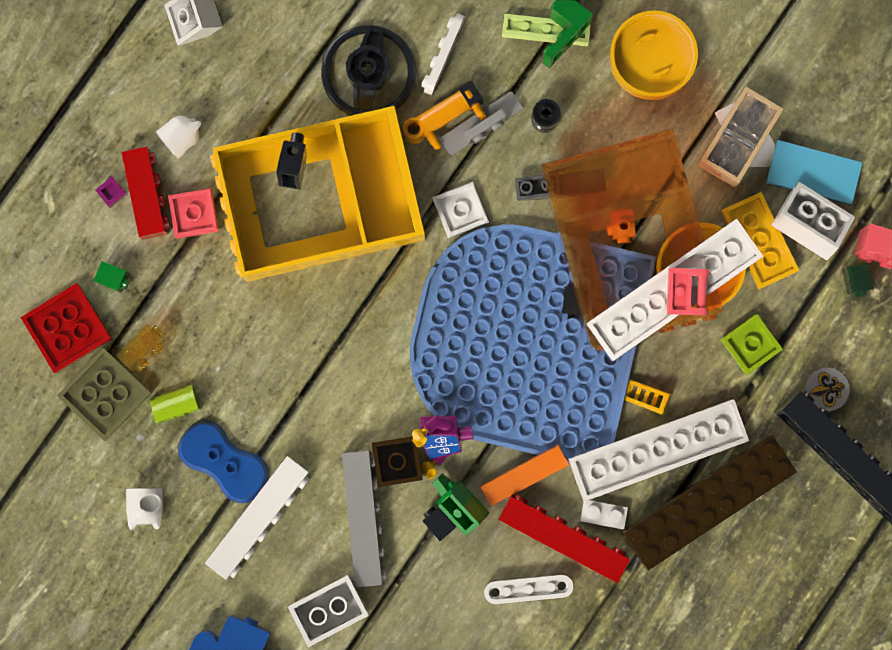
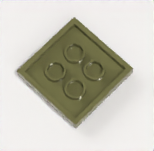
[57,348,152,441]

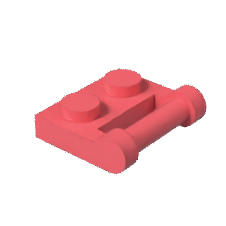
[667,268,710,315]

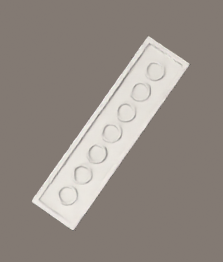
[586,219,763,361]
[568,399,749,501]

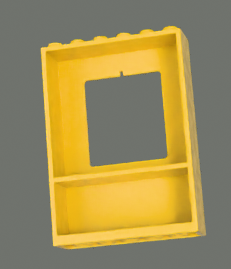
[210,106,425,282]

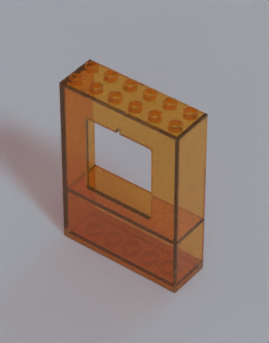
[540,129,723,351]

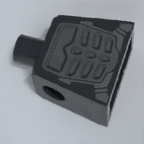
[276,132,307,190]

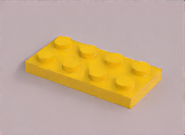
[721,192,799,290]

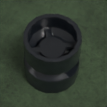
[531,99,561,133]

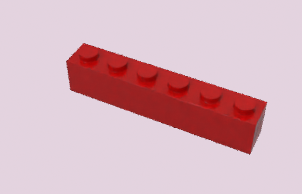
[498,494,630,583]

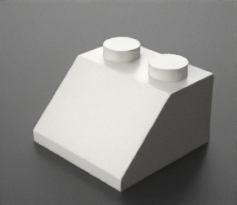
[165,0,222,45]

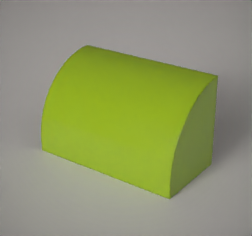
[150,385,201,423]

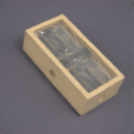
[697,87,783,188]

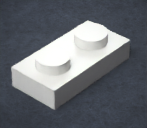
[580,500,628,529]

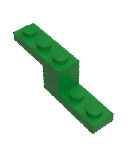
[543,0,593,69]

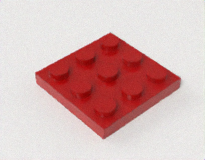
[20,283,112,374]

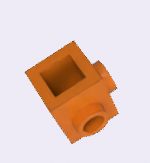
[606,210,636,244]

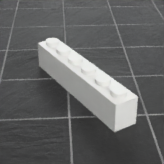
[205,456,310,580]

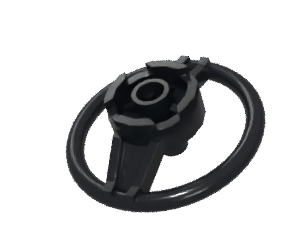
[321,25,416,116]

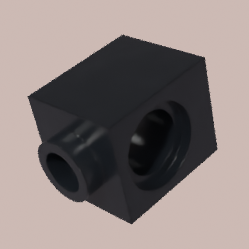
[561,287,587,319]
[423,506,457,541]

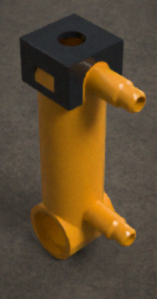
[403,81,487,150]

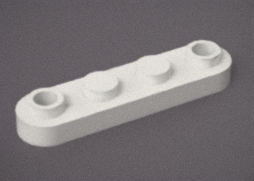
[421,13,465,96]
[484,575,573,604]

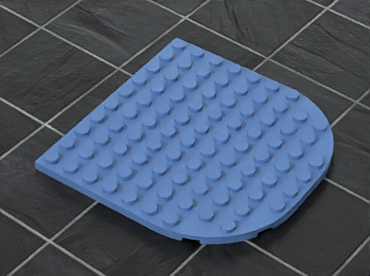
[410,224,656,462]

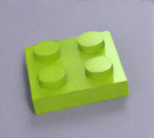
[720,314,783,375]

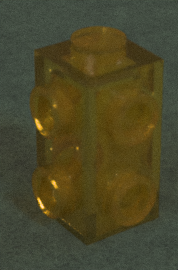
[116,324,166,372]

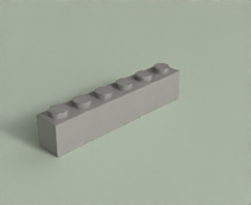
[342,451,387,588]

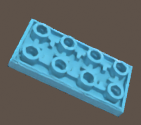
[766,140,863,205]

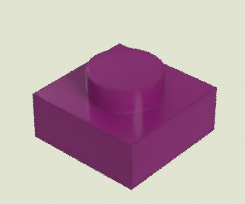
[95,177,127,208]

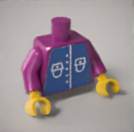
[412,415,474,479]

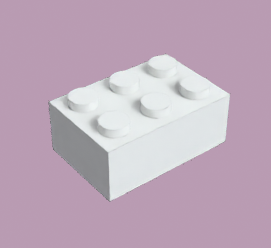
[771,182,855,260]
[288,574,370,647]

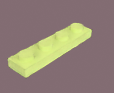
[502,14,591,46]

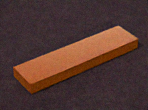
[480,444,569,506]

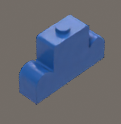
[189,615,271,650]

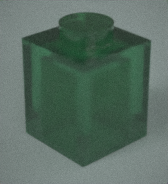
[842,263,874,298]

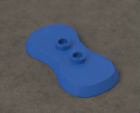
[178,420,269,503]

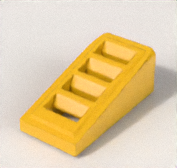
[624,379,672,415]

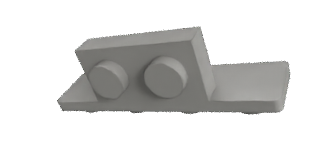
[440,92,523,156]

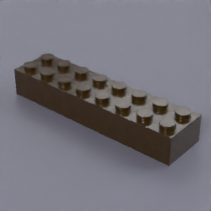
[621,435,797,571]

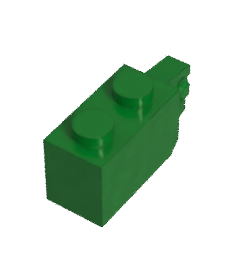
[432,473,490,536]

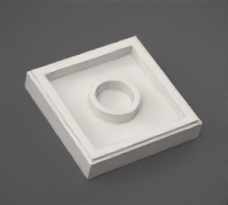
[432,182,489,239]

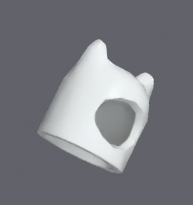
[156,116,201,159]
[126,488,163,530]

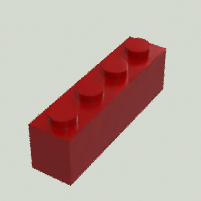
[121,146,170,240]

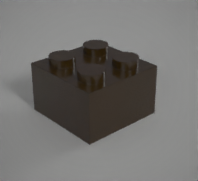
[372,436,423,487]

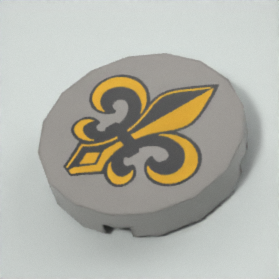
[804,368,849,411]

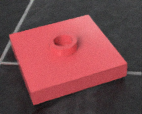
[168,188,219,239]

